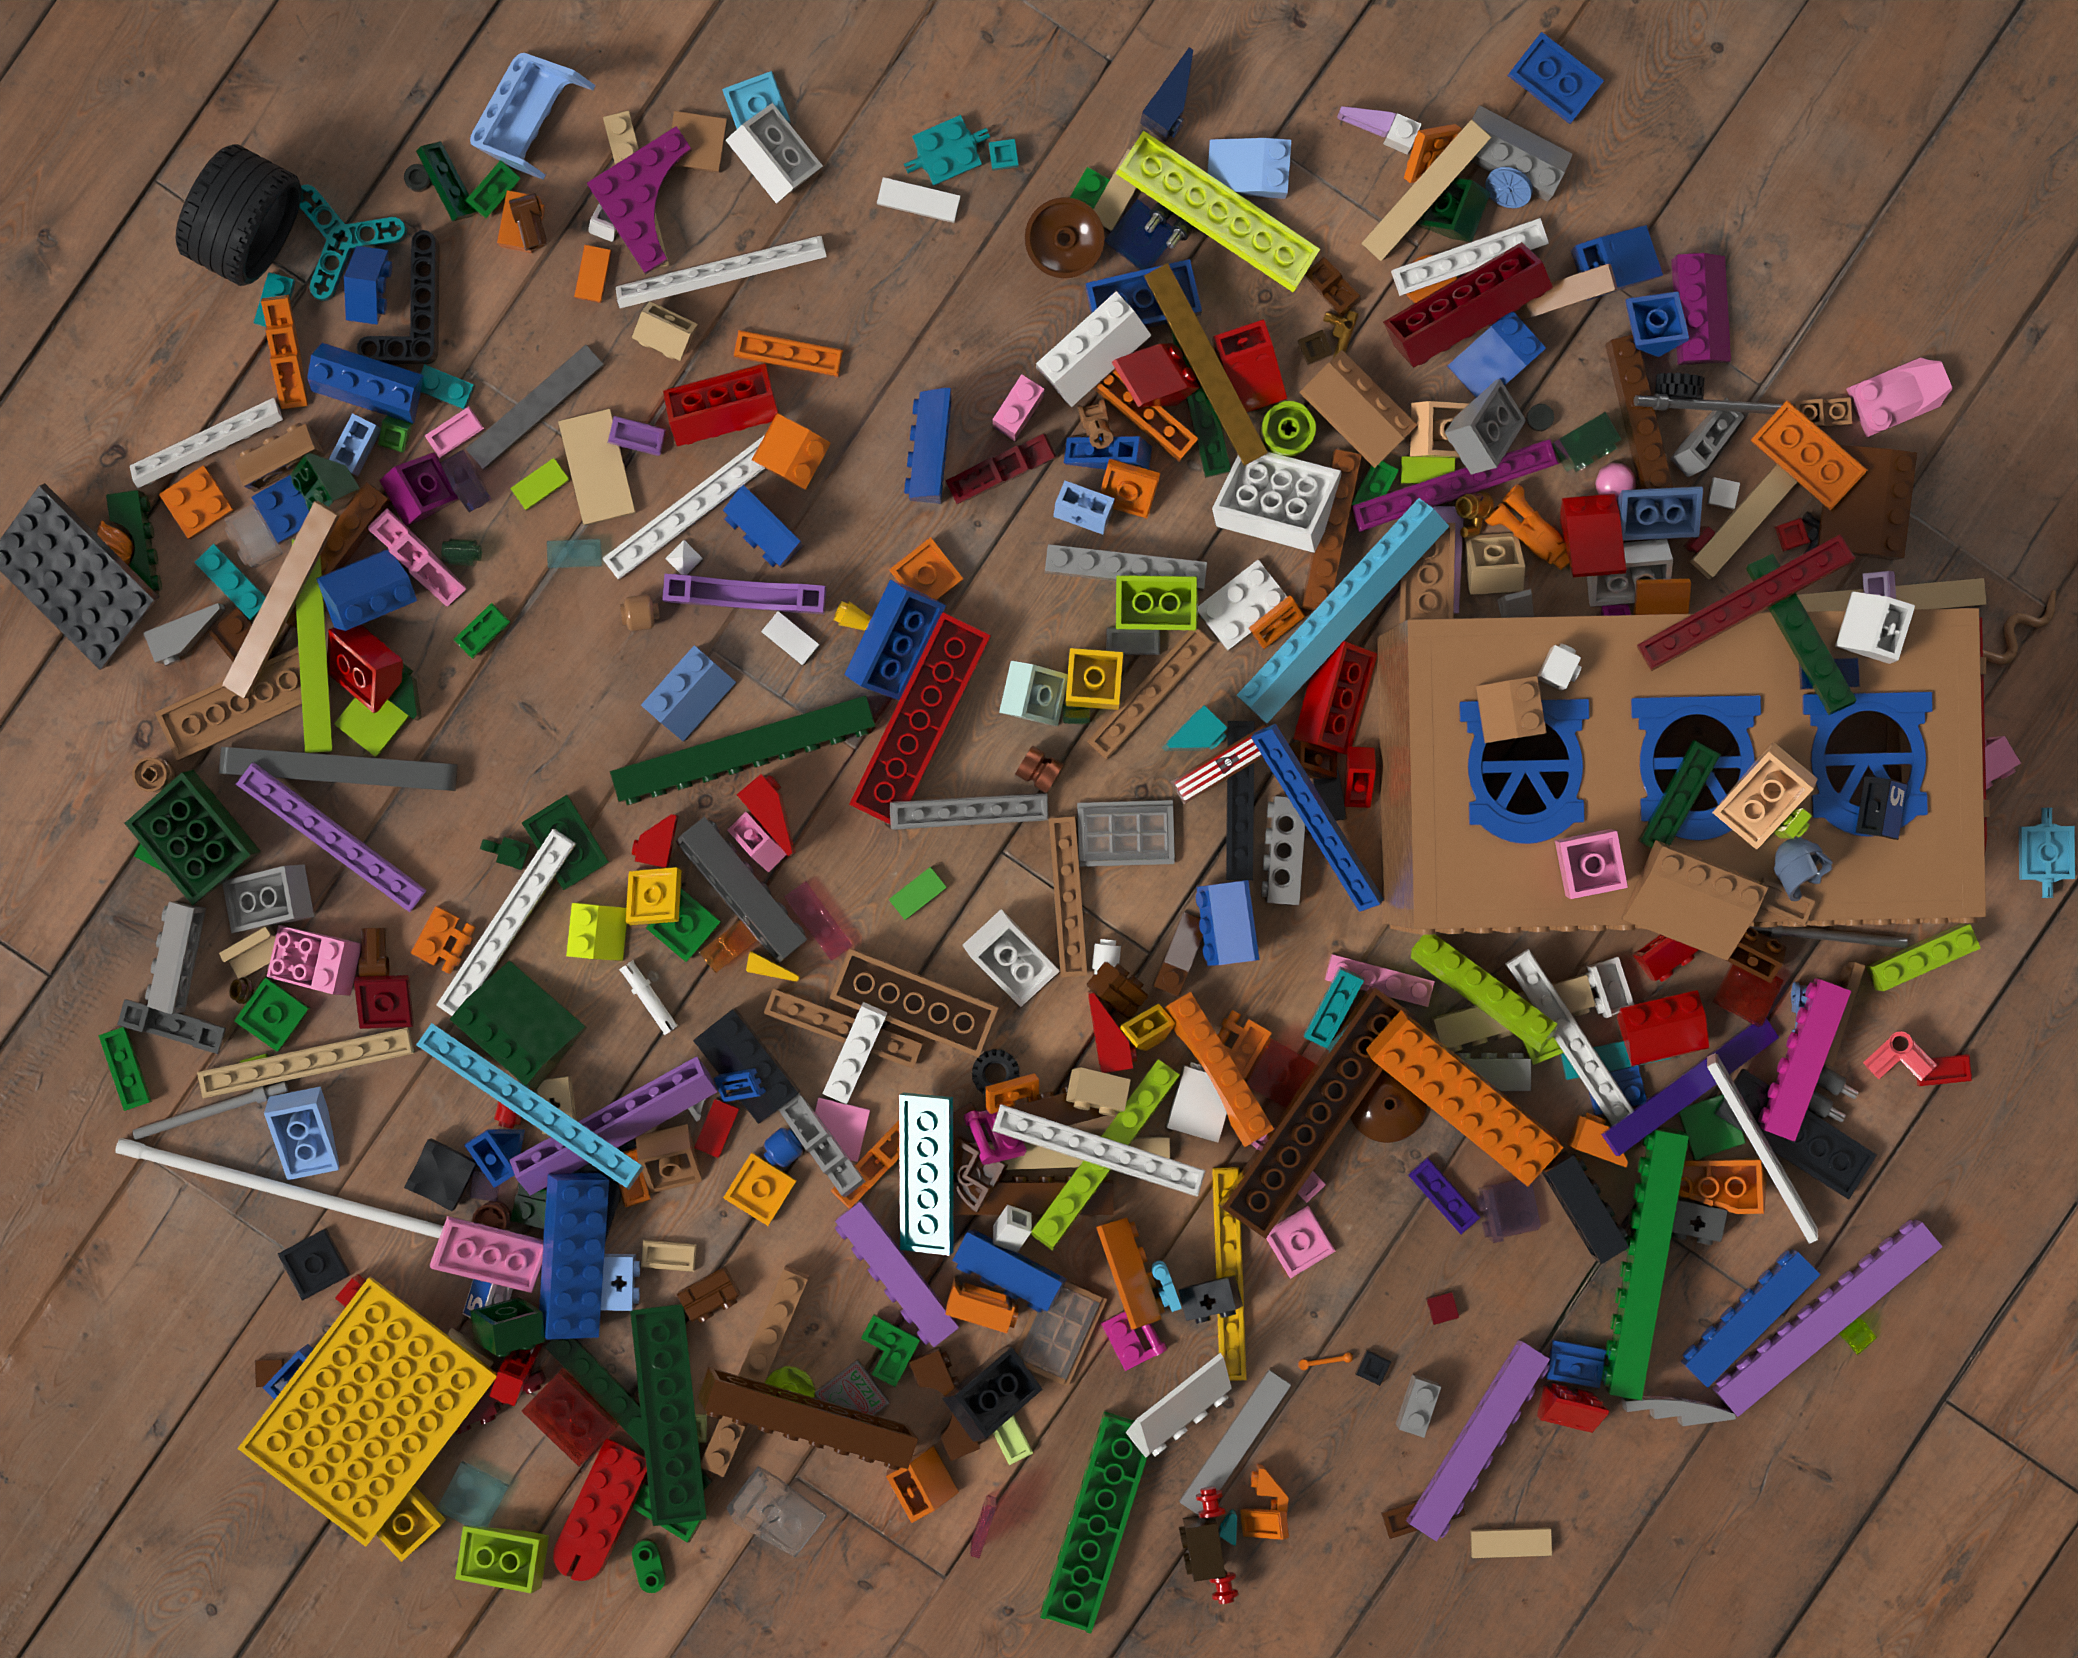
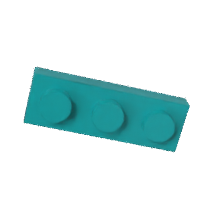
[195,544,266,620]
[1304,966,1364,1048]

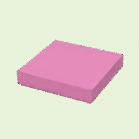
[815,1097,870,1162]
[1266,1205,1335,1279]

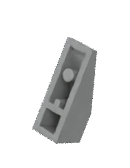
[1670,398,1745,478]
[143,603,226,666]

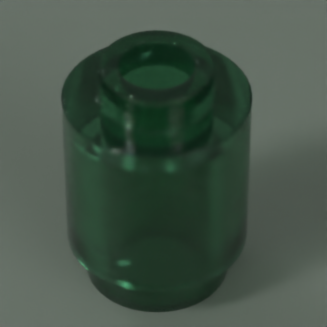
[441,539,482,566]

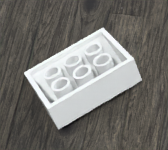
[1212,452,1342,553]
[1126,1353,1231,1458]

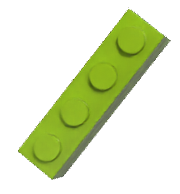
[1865,923,1981,991]

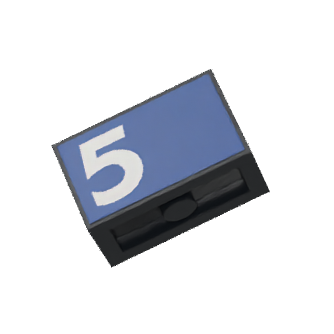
[1855,776,1908,840]

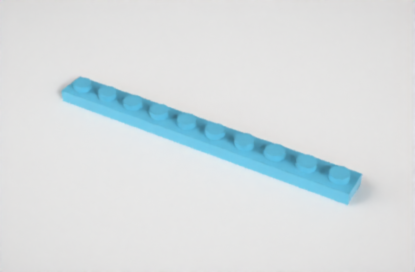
[416,1023,644,1189]

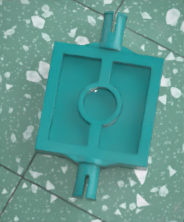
[903,115,990,186]

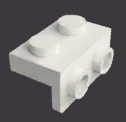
[1585,957,1634,1018]

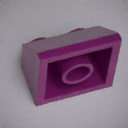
[379,452,460,526]

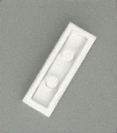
[877,177,961,223]

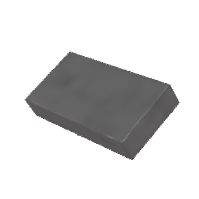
[1106,627,1160,655]

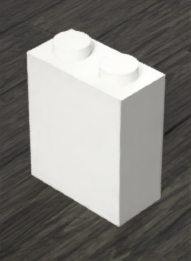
[1166,1062,1227,1143]

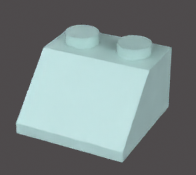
[999,661,1068,726]

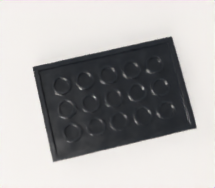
[0,483,160,670]

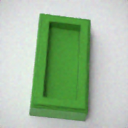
[889,867,947,920]

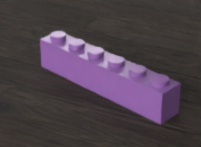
[835,1199,959,1347]

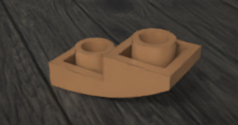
[1796,397,1853,427]

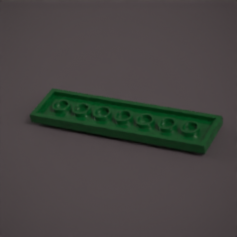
[630,1304,707,1526]

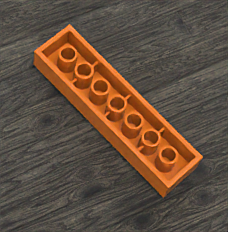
[1366,1010,1564,1187]

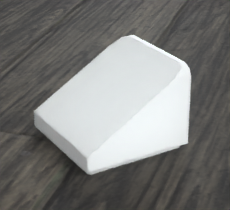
[589,204,617,242]

